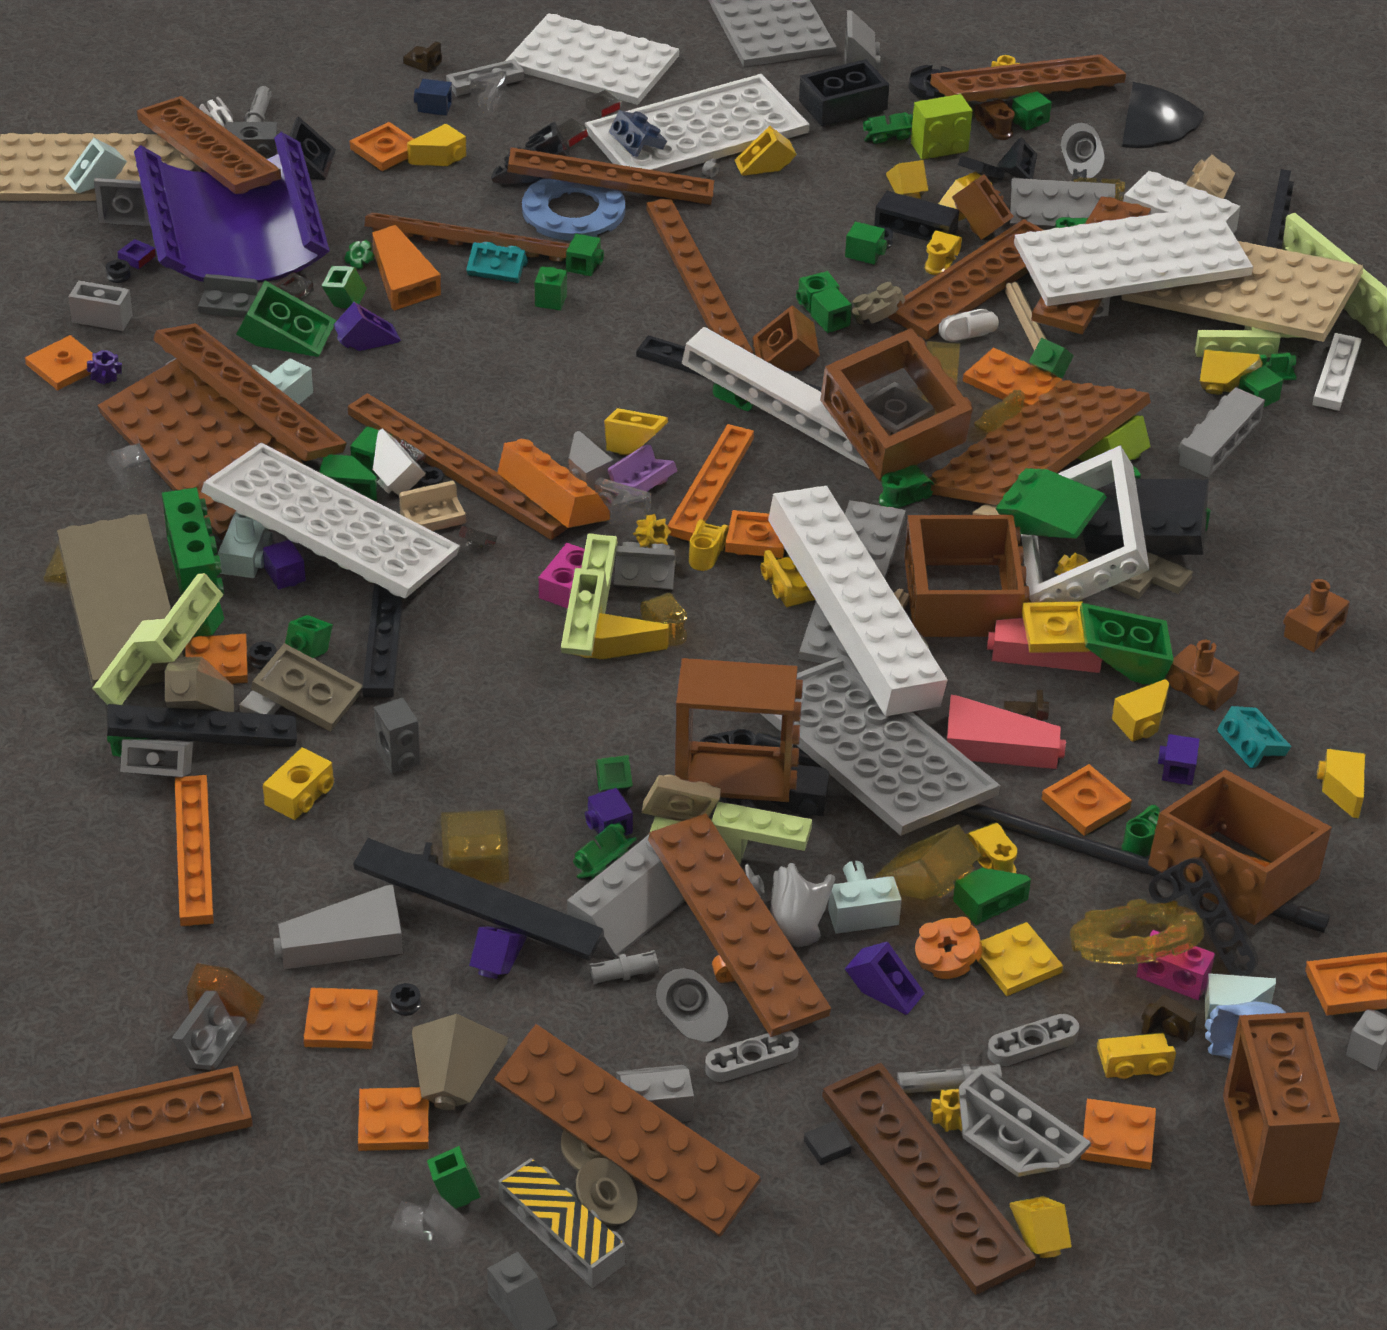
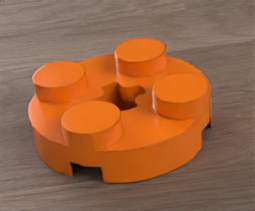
[915,917,983,979]

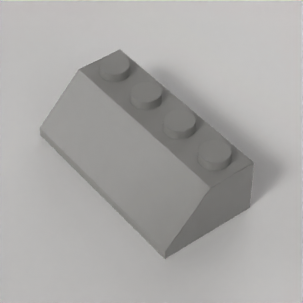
[567,835,685,958]

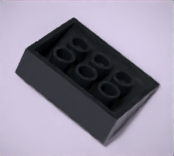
[1083,479,1209,555]

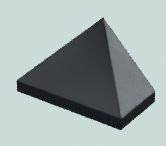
[997,137,1037,179]

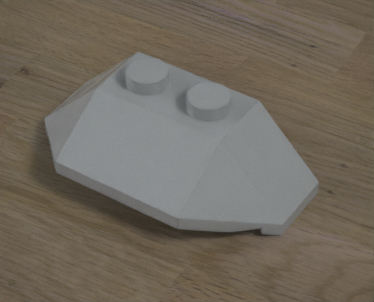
[959,1066,1091,1177]

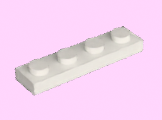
[1312,333,1362,411]

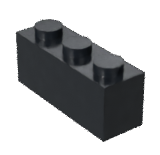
[874,191,959,242]

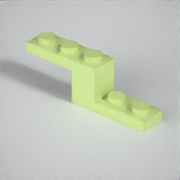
[1195,326,1303,357]
[561,534,618,656]
[92,573,224,705]
[650,802,812,864]

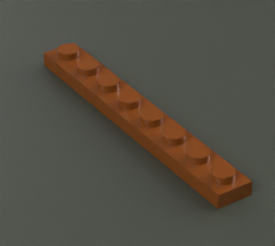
[507,147,714,205]
[364,212,570,261]

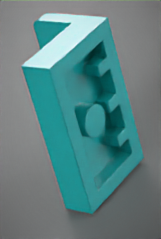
[466,242,528,283]
[1217,706,1292,768]

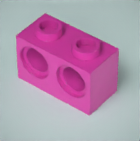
[538,543,585,608]
[1136,930,1215,1000]

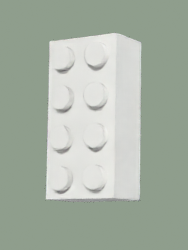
[1123,171,1240,233]

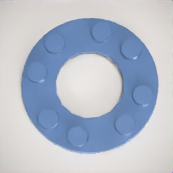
[522,179,625,241]

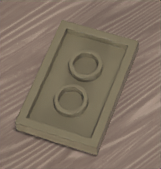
[251,643,363,732]

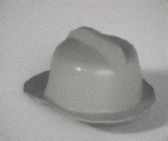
[1061,123,1105,180]
[656,968,729,1042]

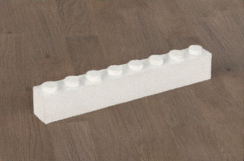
[682,327,891,468]

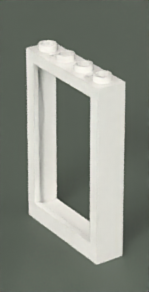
[1021,445,1150,602]

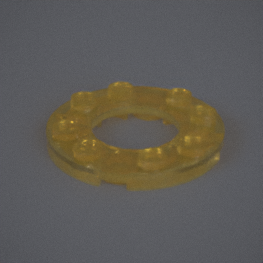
[1070,899,1204,964]

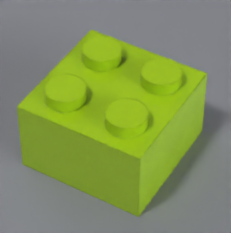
[911,94,972,159]

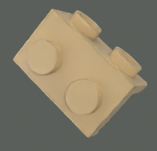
[1186,155,1235,199]
[399,481,466,531]

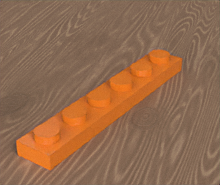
[667,424,754,541]
[175,775,214,926]

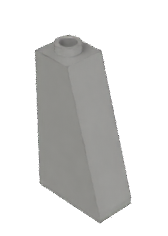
[273,885,403,969]

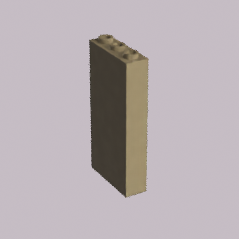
[57,514,183,695]

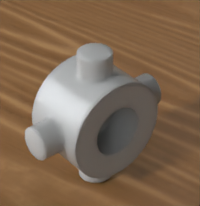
[702,158,719,178]

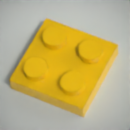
[1022,602,1090,653]
[978,922,1063,996]

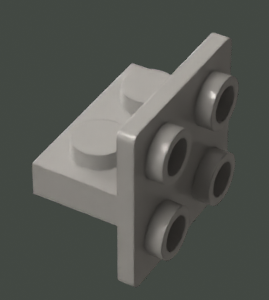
[614,542,676,590]

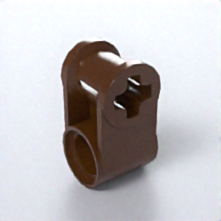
[974,99,1015,140]

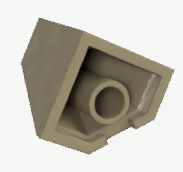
[165,657,234,712]
[412,1014,508,1110]

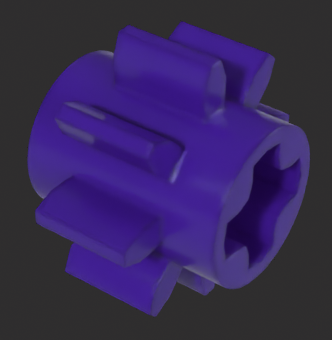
[87,350,122,384]

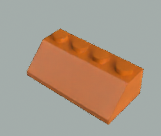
[497,439,613,528]

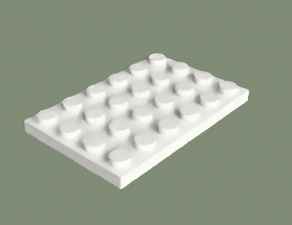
[505,13,679,105]

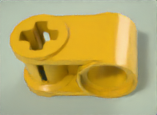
[924,231,962,275]
[689,519,729,571]
[965,823,1017,873]

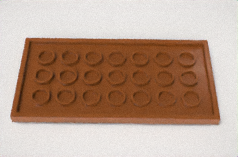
[97,359,303,540]
[923,380,1151,505]

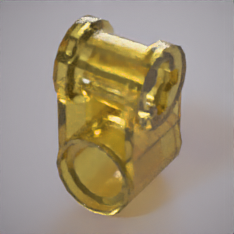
[640,593,687,646]

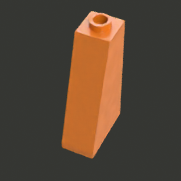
[372,225,441,310]

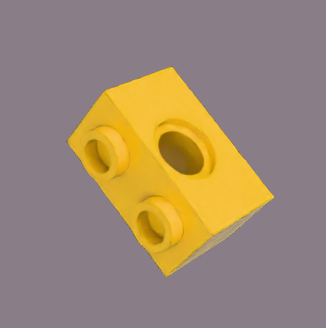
[263,747,334,820]

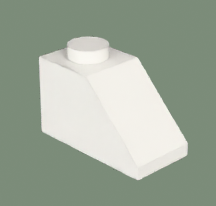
[373,428,426,495]

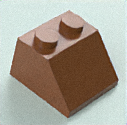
[753,305,820,371]

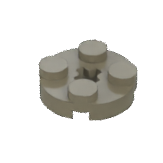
[852,282,905,324]

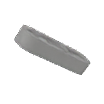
[987,1014,1079,1066]
[705,1031,799,1082]

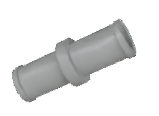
[589,950,659,985]

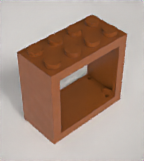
[820,328,973,482]
[904,515,1030,637]
[675,658,803,802]
[1148,769,1332,925]
[1223,1012,1340,1206]

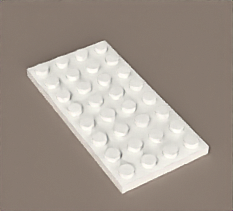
[585,74,809,173]
[1014,205,1253,306]
[201,443,460,598]

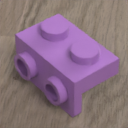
[608,444,677,499]

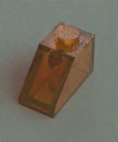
[187,963,264,1024]

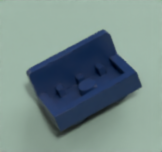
[609,110,667,157]

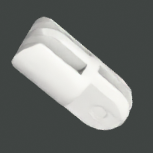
[199,97,233,128]
[939,309,999,342]

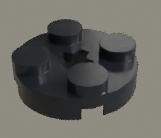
[908,65,953,100]

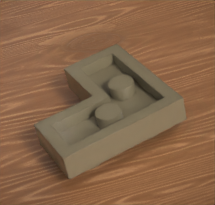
[1113,552,1193,599]

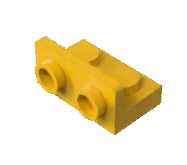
[760,550,815,607]
[1097,1033,1176,1079]

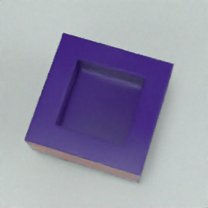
[117,239,156,269]

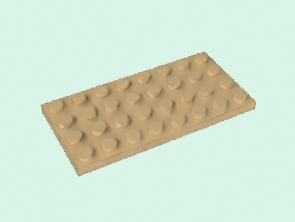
[0,133,202,201]
[1122,241,1363,342]

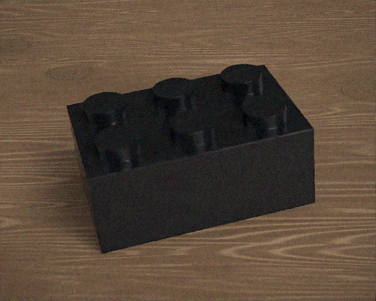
[799,59,889,126]

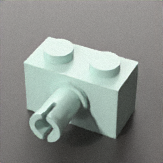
[252,358,313,404]
[218,511,273,578]
[828,861,901,934]

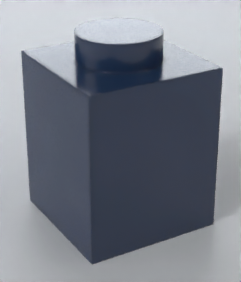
[414,79,453,116]

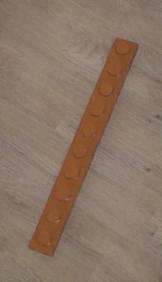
[646,199,753,354]
[347,393,568,540]

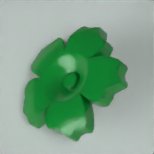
[344,240,375,270]

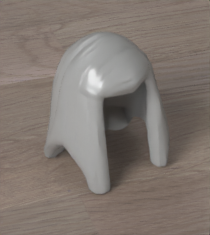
[770,863,835,948]

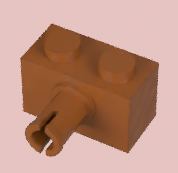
[952,174,1014,240]
[1283,579,1350,653]
[1166,640,1240,711]

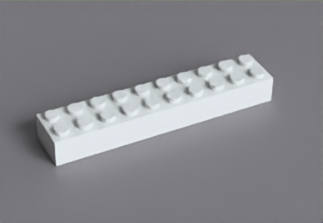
[768,486,947,716]

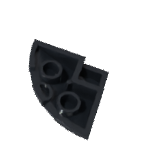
[1122,82,1204,148]
[491,121,570,184]

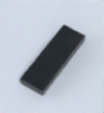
[958,156,1005,180]

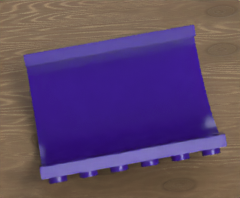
[134,132,330,282]

